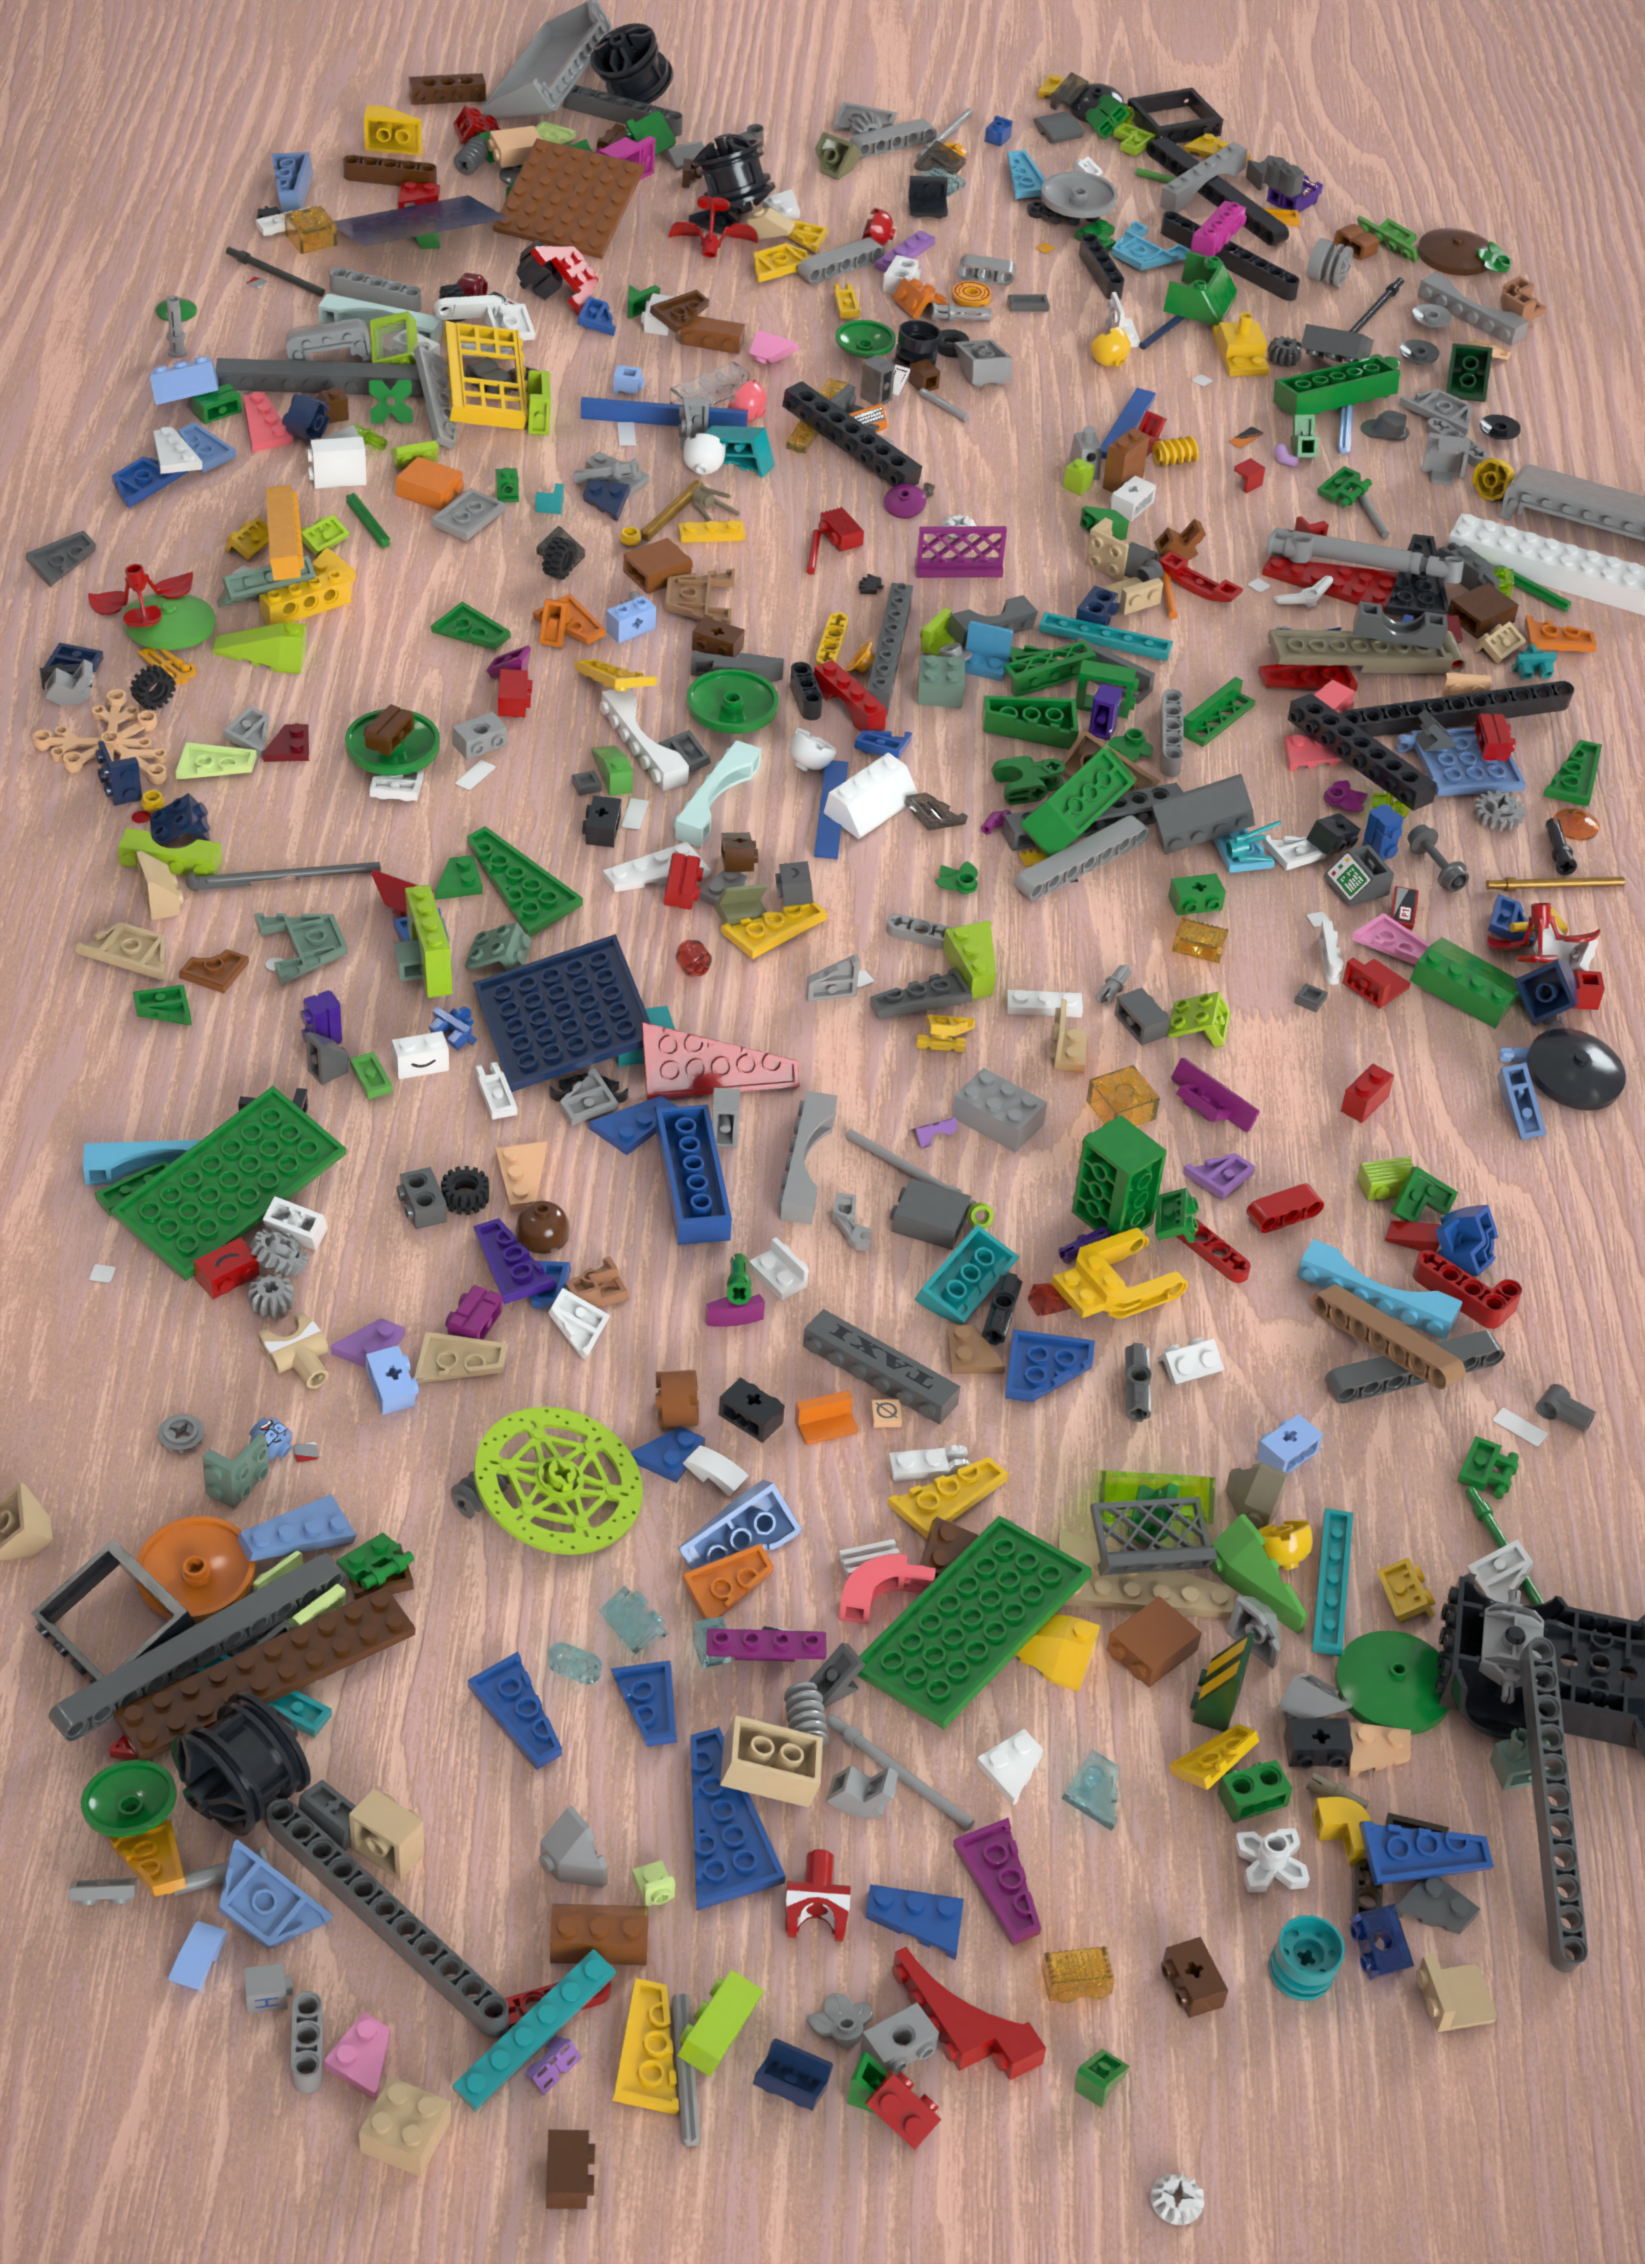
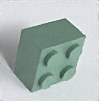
[917,655,965,708]

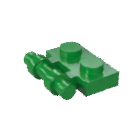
[1317,466,1372,509]
[1457,1436,1519,1499]
[336,1532,414,1590]

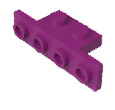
[1171,1058,1260,1132]
[706,1628,827,1662]

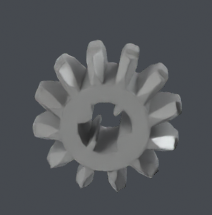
[850,110,883,136]
[247,1272,295,1319]

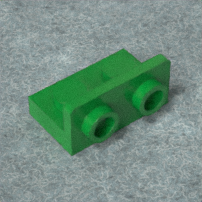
[1155,1188,1199,1243]
[1127,1482,1180,1546]

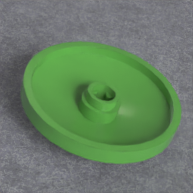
[123,593,216,650]

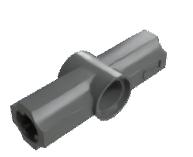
[1124,1343,1152,1422]

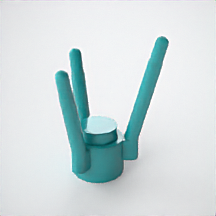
[1226,821,1281,862]

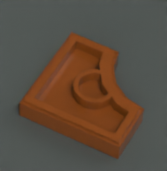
[179,949,249,994]

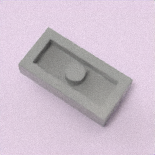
[69,1878,138,1905]

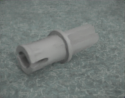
[1096,964,1131,1005]

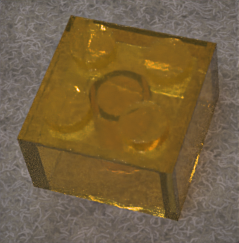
[284,206,338,254]
[1086,1065,1160,1126]

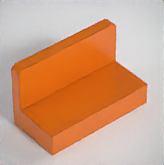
[795,1390,858,1445]

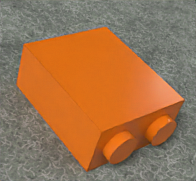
[396,456,464,511]

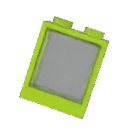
[370,311,418,365]

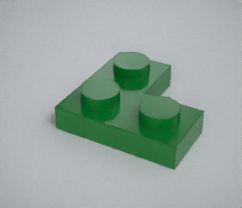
[1075,219,1116,252]
[1390,1166,1458,1222]

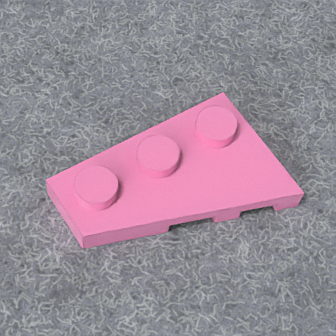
[1351,913,1430,965]

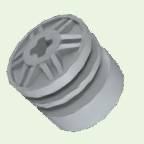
[1307,238,1353,287]

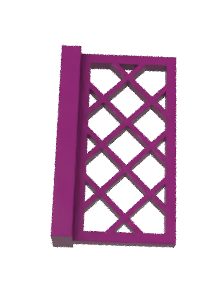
[914,526,1007,578]

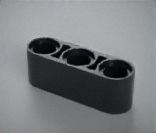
[790,662,823,720]

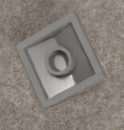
[661,141,704,170]

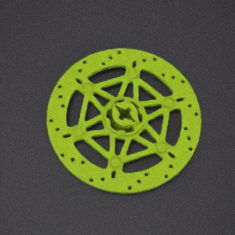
[473,1407,643,1555]

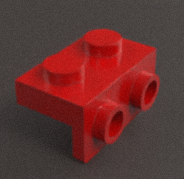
[865,2069,942,2150]

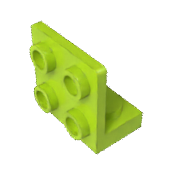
[1167,991,1231,1048]

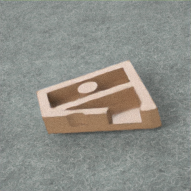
[947,1325,1005,1374]

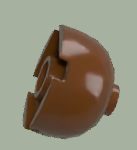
[516,1200,569,1254]

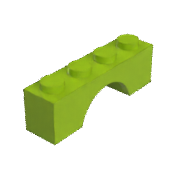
[118,828,223,876]

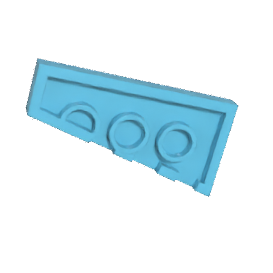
[1007,150,1046,199]

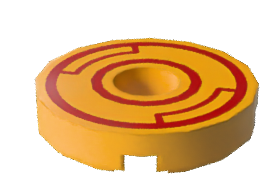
[952,281,991,308]

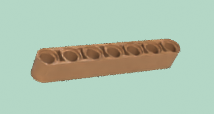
[1310,1284,1466,1390]

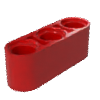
[1246,1183,1324,1234]

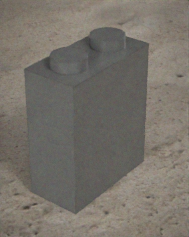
[890,1178,971,1250]

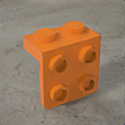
[892,277,948,319]

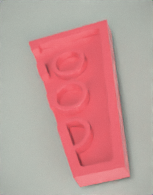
[243,391,293,452]

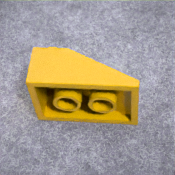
[364,105,422,155]

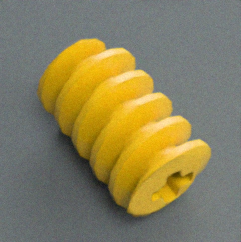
[1152,436,1199,467]

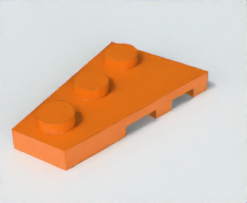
[532,593,606,645]
[682,1543,774,1628]

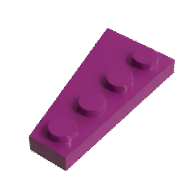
[953,1818,1041,1946]

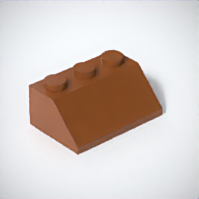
[550,1904,648,1965]

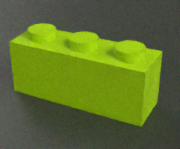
[677,1969,764,2077]

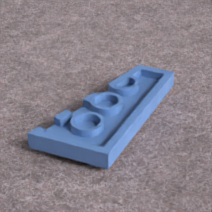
[237,1494,356,1561]

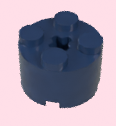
[282,394,330,443]

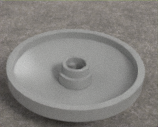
[1041,171,1118,218]

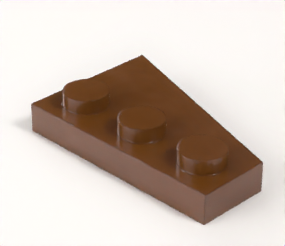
[650,290,709,334]

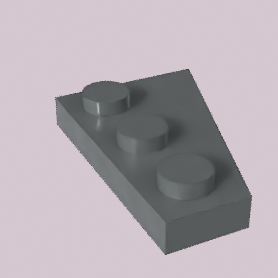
[26,530,96,587]

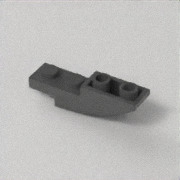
[691,652,784,682]

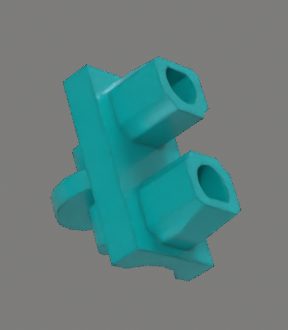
[1511,644,1557,680]

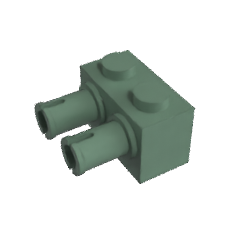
[1489,1728,1555,1791]

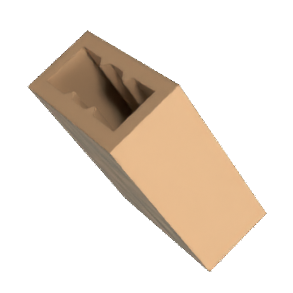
[487,125,542,168]

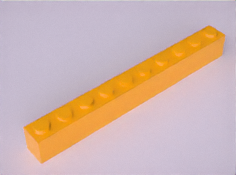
[265,484,305,581]

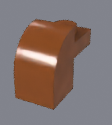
[1154,519,1206,560]

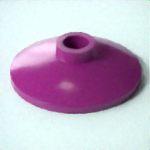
[884,484,926,518]

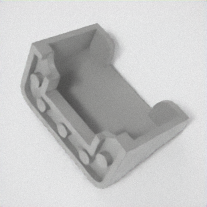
[286,318,372,363]

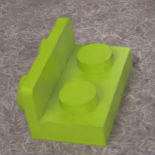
[301,514,350,556]

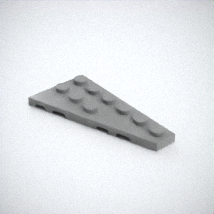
[414,346,466,449]

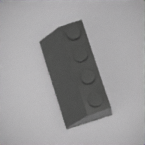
[1151,774,1255,855]

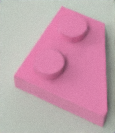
[323,2012,391,2100]

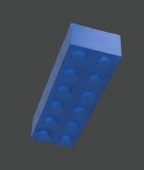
[655,1104,732,1245]

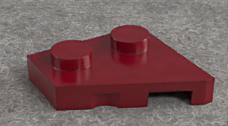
[263,723,309,762]

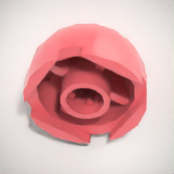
[727,379,767,421]

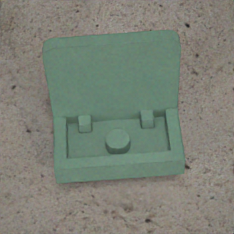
[465,922,532,971]
[202,1433,269,1508]

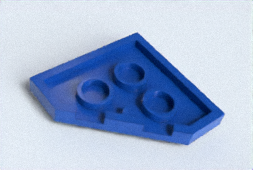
[1005,1329,1095,1402]

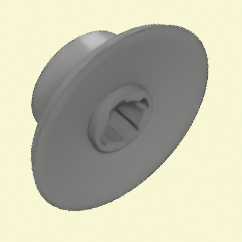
[939,643,973,661]

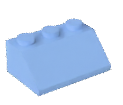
[150,356,219,405]

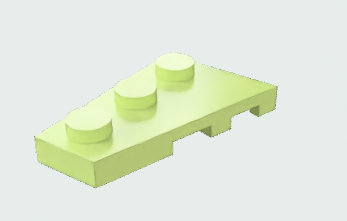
[175,742,257,780]

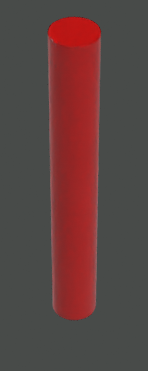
[806,529,821,575]

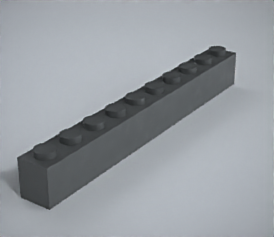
[215,358,424,397]

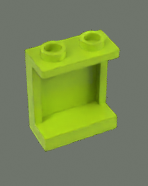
[528,370,551,435]

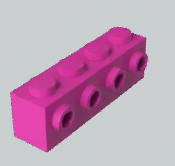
[1191,201,1247,257]

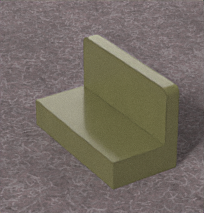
[714,884,767,925]

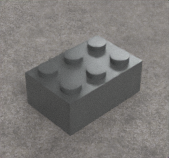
[1300,324,1374,363]

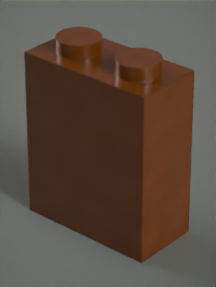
[1449,582,1519,639]

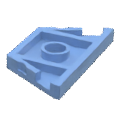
[218,1839,333,1950]

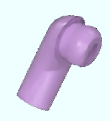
[1273,444,1299,467]

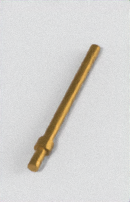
[1486,877,1625,891]

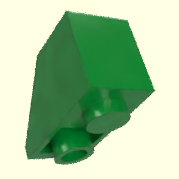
[1080,506,1129,540]

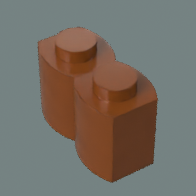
[1334,224,1380,260]

